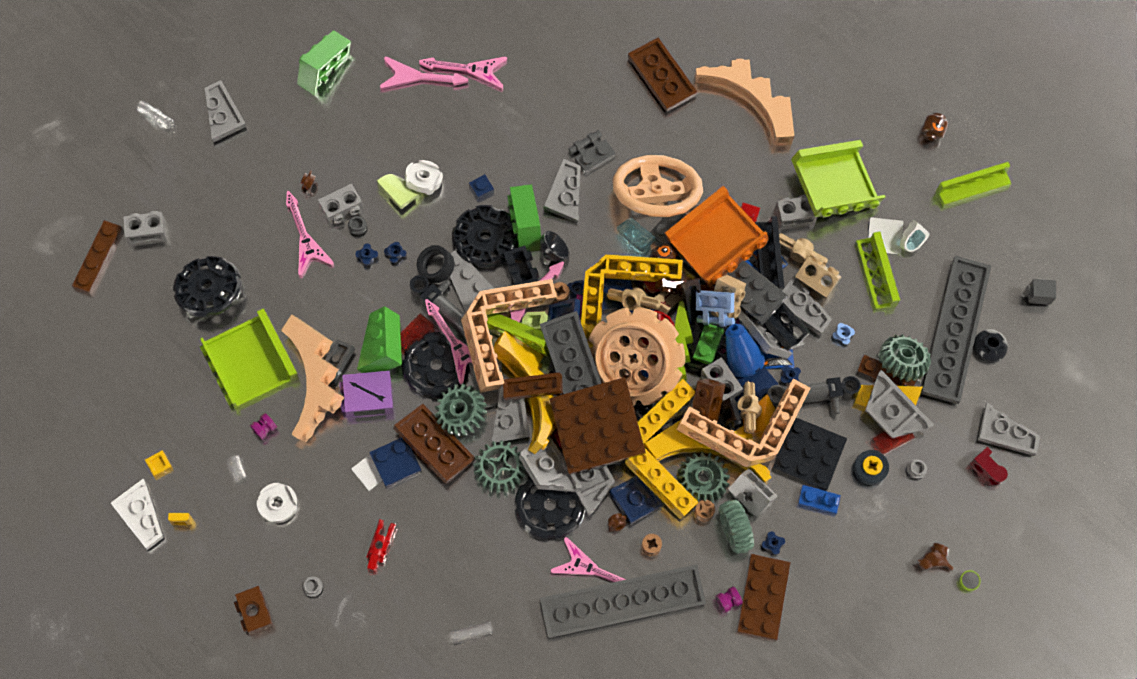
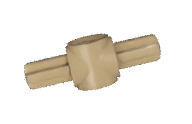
[779,233,828,266]
[607,288,661,311]
[737,381,762,434]

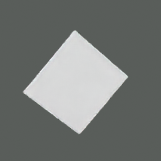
[351,455,382,491]

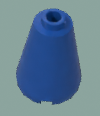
[726,324,765,377]

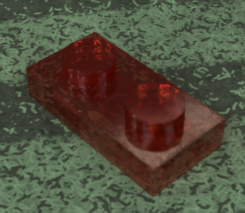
[400,313,435,351]
[871,432,915,455]

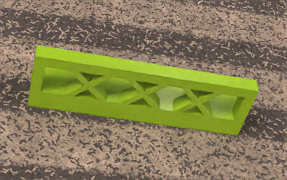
[936,162,1012,207]
[855,231,900,311]
[487,313,549,356]

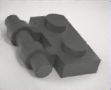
[568,130,616,174]

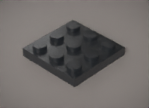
[772,417,847,491]

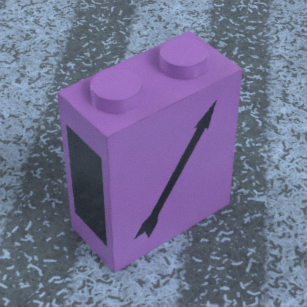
[340,371,394,418]

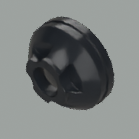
[540,231,570,262]
[973,329,1008,364]

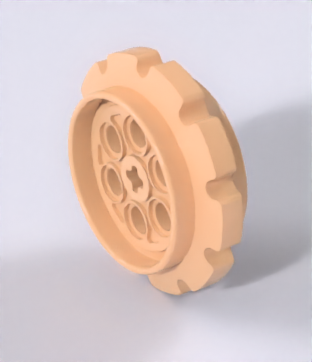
[589,307,685,406]

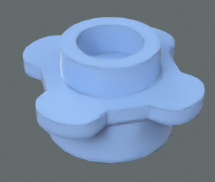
[832,323,855,345]

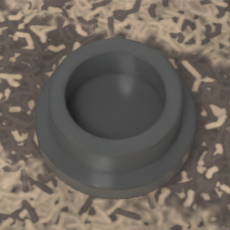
[348,216,367,235]

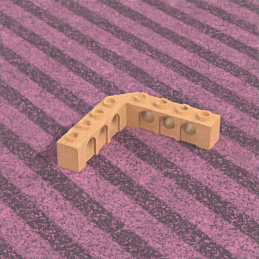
[461,279,557,393]
[676,379,810,467]

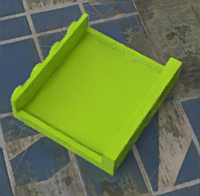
[791,140,885,218]
[199,308,299,410]

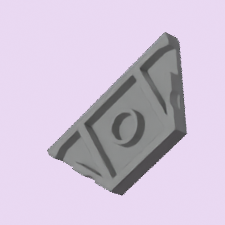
[865,370,934,439]
[519,436,582,492]
[559,450,615,516]

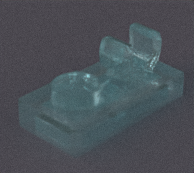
[617,217,656,253]

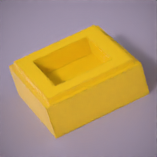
[145,450,172,478]
[168,513,192,526]

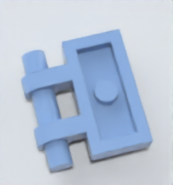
[696,290,735,327]

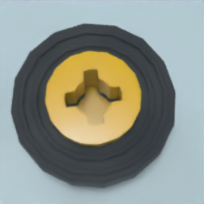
[854,450,889,485]

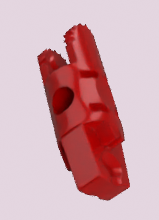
[366,519,396,572]

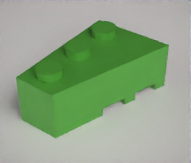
[297,30,351,95]
[507,184,541,252]
[357,306,402,373]

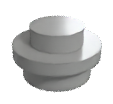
[907,459,927,479]
[302,576,323,597]

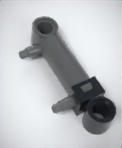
[409,275,467,343]
[767,376,861,414]

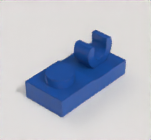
[798,485,841,515]

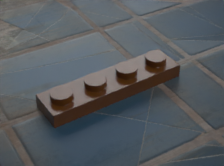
[72,220,123,295]

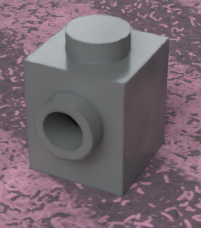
[1026,279,1057,305]

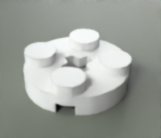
[405,160,443,195]
[257,483,298,524]

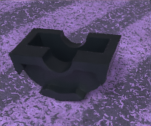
[504,245,539,285]
[717,397,744,430]

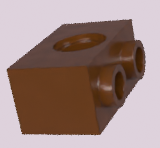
[692,378,726,421]
[234,586,274,636]

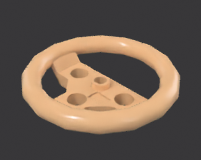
[612,155,703,217]

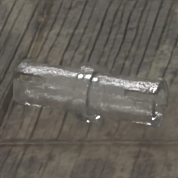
[136,100,174,129]
[450,621,493,644]

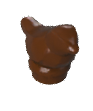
[918,543,954,571]

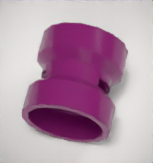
[249,413,277,440]
[715,586,743,613]

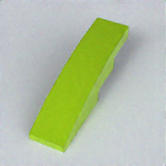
[675,301,693,381]

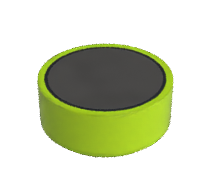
[959,570,981,592]

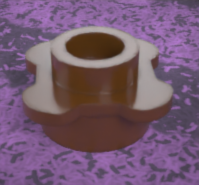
[300,170,316,190]
[608,513,627,532]

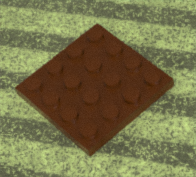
[549,377,646,475]

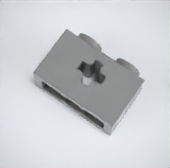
[728,468,778,517]

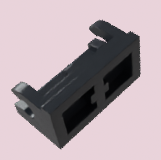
[681,278,703,325]

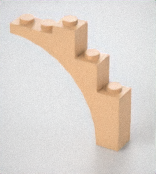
[694,59,794,145]
[281,315,344,442]

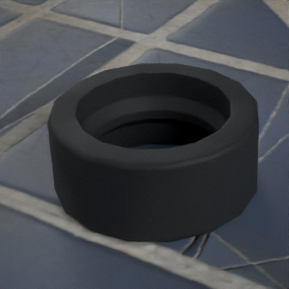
[416,245,455,283]

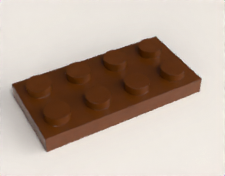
[628,37,698,112]
[393,404,475,484]
[737,554,791,641]

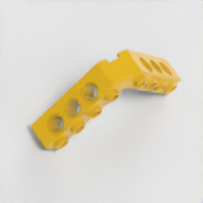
[581,254,683,347]
[625,379,698,520]

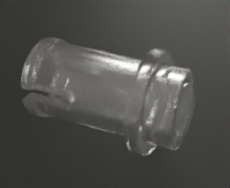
[227,455,247,482]

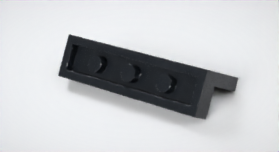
[755,216,785,290]
[764,303,810,351]

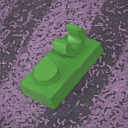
[693,324,724,365]

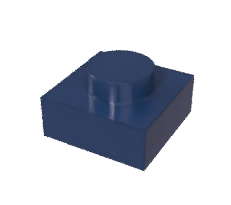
[469,174,494,200]

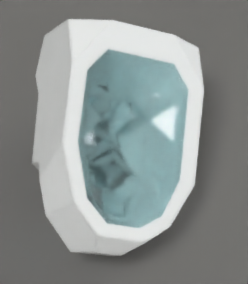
[900,220,930,252]

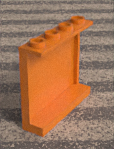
[665,186,769,287]

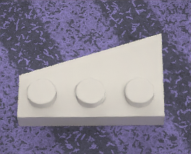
[111,479,164,550]

